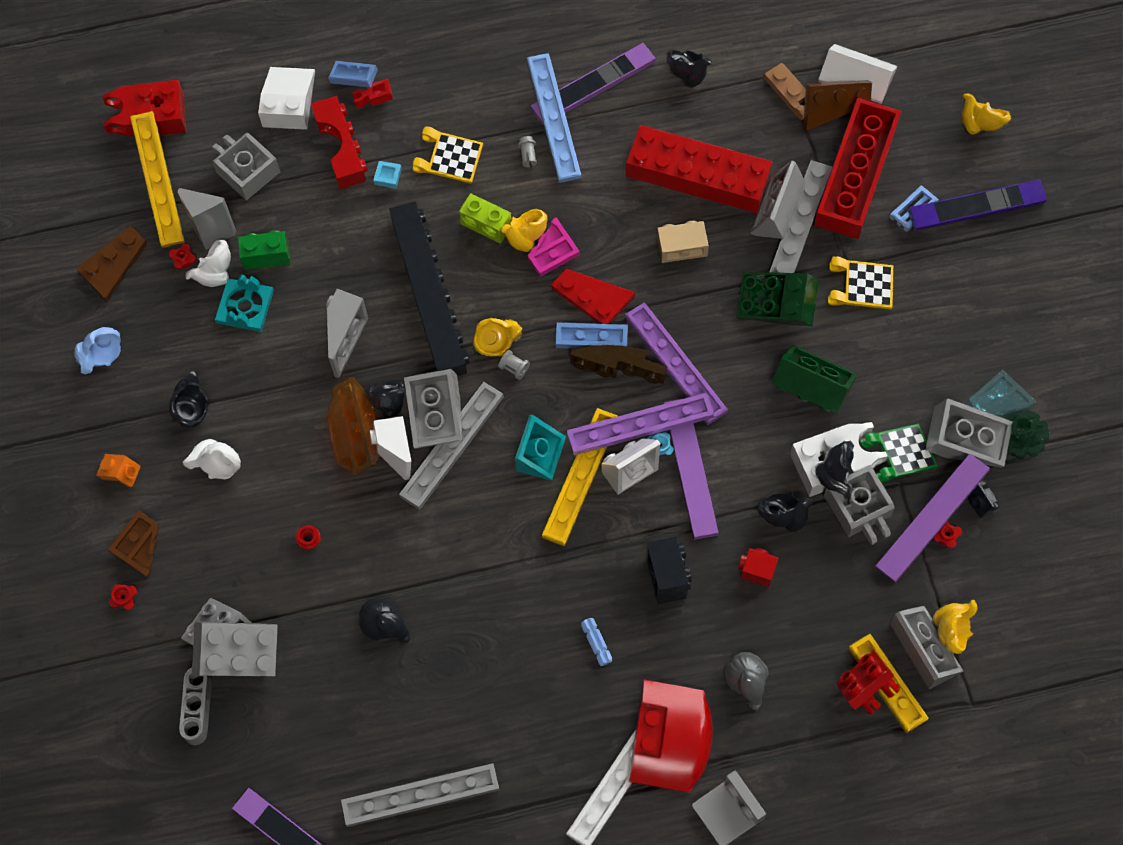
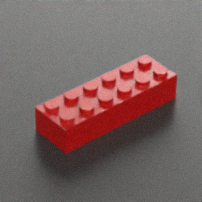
[814,98,901,239]
[626,125,772,213]

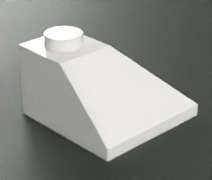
[369,416,411,480]

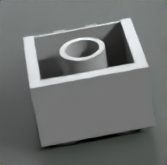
[212,133,280,201]
[824,465,895,544]

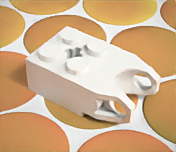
[790,422,888,497]

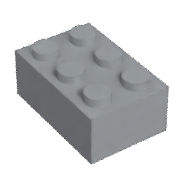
[192,622,278,676]

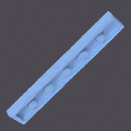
[527,53,581,183]

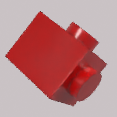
[738,548,778,587]

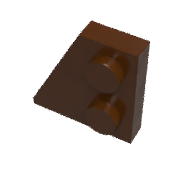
[108,510,159,578]

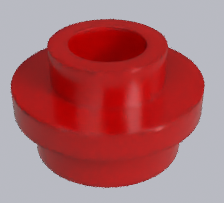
[296,525,321,550]

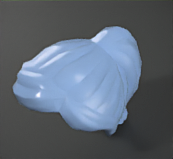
[74,327,121,374]

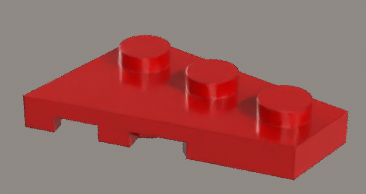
[551,269,635,324]

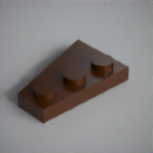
[803,80,872,131]
[76,226,147,302]

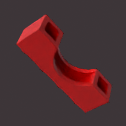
[311,96,368,189]

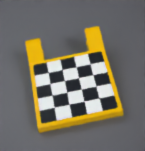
[413,126,483,184]
[828,257,893,310]

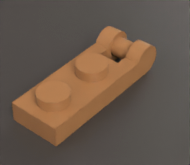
[764,63,806,120]

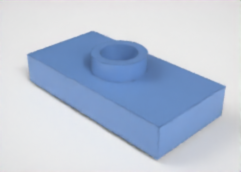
[328,61,378,88]

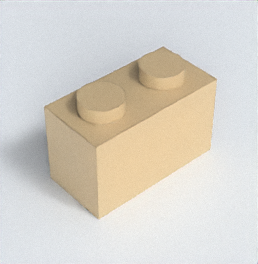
[657,221,709,263]

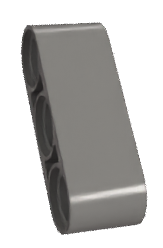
[179,668,212,745]

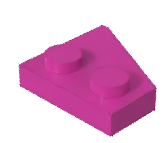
[528,218,580,277]

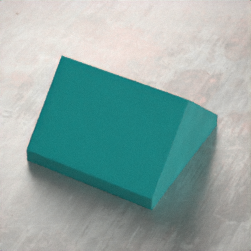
[515,415,566,480]

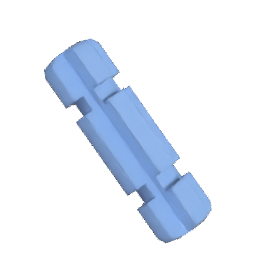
[581,618,612,666]

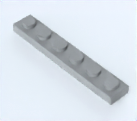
[769,160,832,273]
[399,382,504,510]
[341,763,499,827]

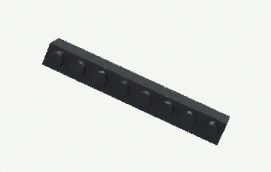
[389,201,470,376]

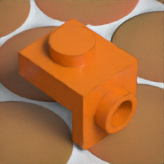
[96,454,140,487]

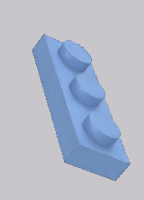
[556,323,628,349]

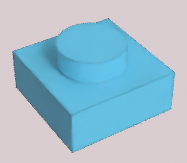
[373,161,402,189]

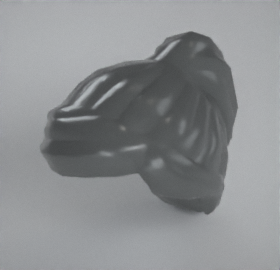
[725,652,769,711]

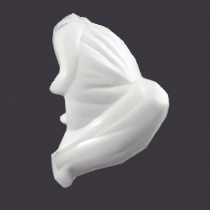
[186,240,231,287]
[183,439,241,480]

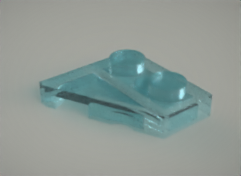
[967,370,1037,416]

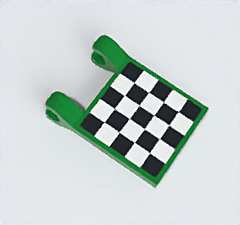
[861,424,938,483]

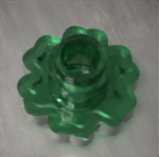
[1004,410,1050,459]

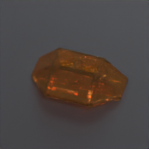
[327,377,380,475]

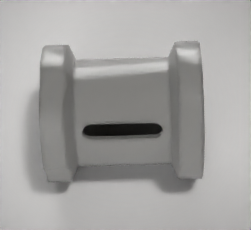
[498,350,530,380]

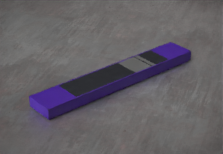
[908,179,1047,231]

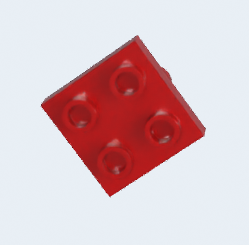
[836,650,900,715]

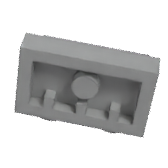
[181,598,252,646]
[692,770,766,845]

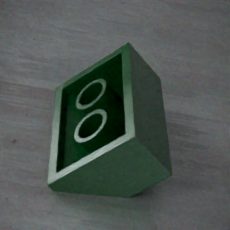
[771,345,858,414]

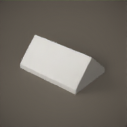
[818,44,897,104]

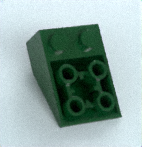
[737,272,819,327]

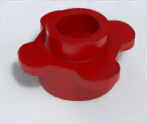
[169,244,196,269]
[933,521,962,548]
[109,584,137,610]

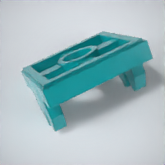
[215,275,274,332]

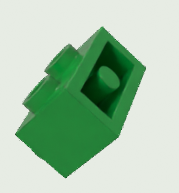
[238,231,291,270]

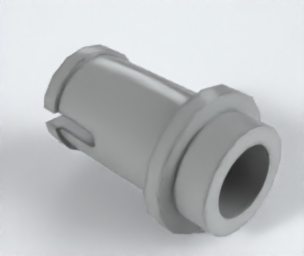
[518,136,537,167]

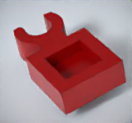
[352,78,393,108]

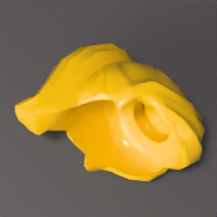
[962,93,1011,135]
[501,209,547,252]
[473,318,522,356]
[933,600,977,654]

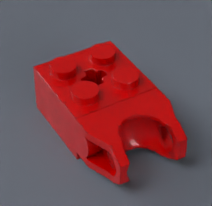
[102,80,186,137]

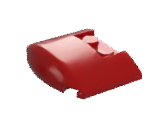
[628,680,713,793]

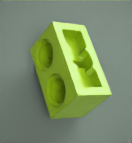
[459,193,512,244]

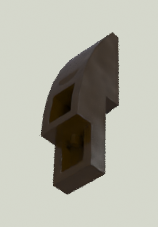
[570,345,667,384]

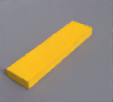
[848,634,929,734]

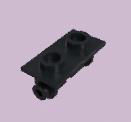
[967,479,999,518]

